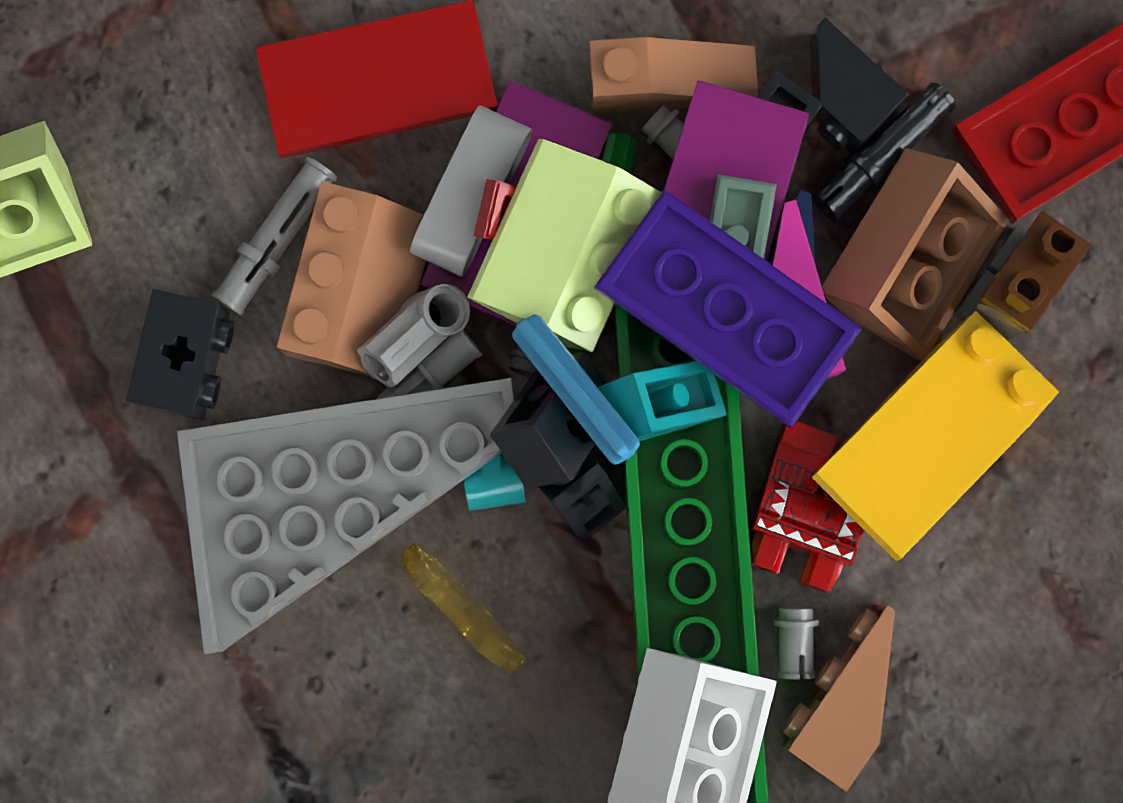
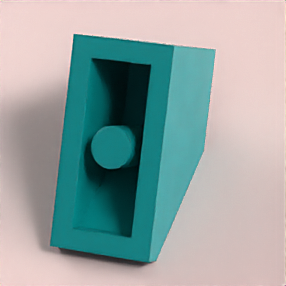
[597,361,727,451]

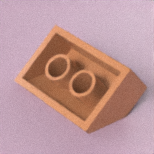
[822,148,1009,361]
[277,181,427,378]

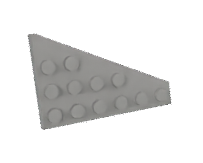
[177,378,517,654]

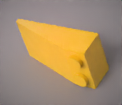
[812,310,1059,562]

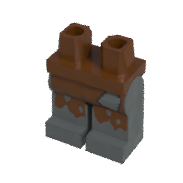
[953,211,1091,341]

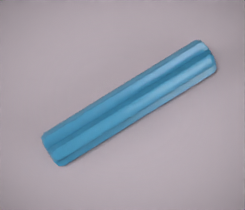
[512,314,640,465]

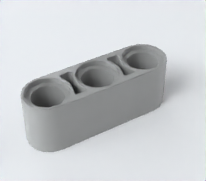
[410,105,533,277]

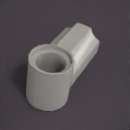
[357,284,470,388]

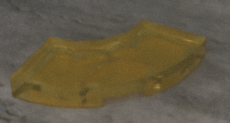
[400,542,526,674]

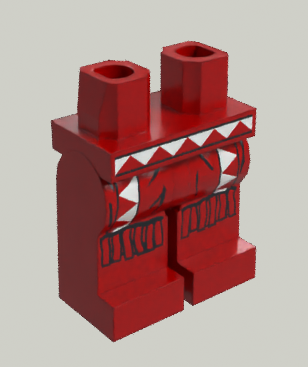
[748,421,865,593]

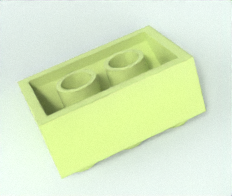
[0,121,92,277]
[467,139,662,352]

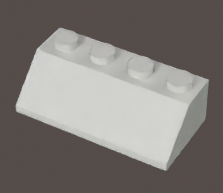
[608,648,777,803]

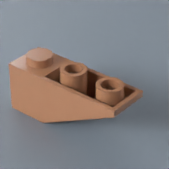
[781,605,895,792]

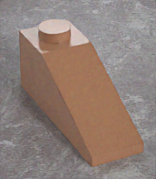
[588,37,758,114]

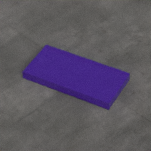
[594,189,862,428]

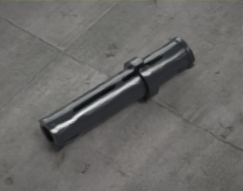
[811,82,956,222]

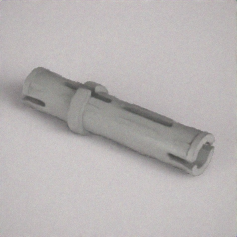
[211,157,337,316]

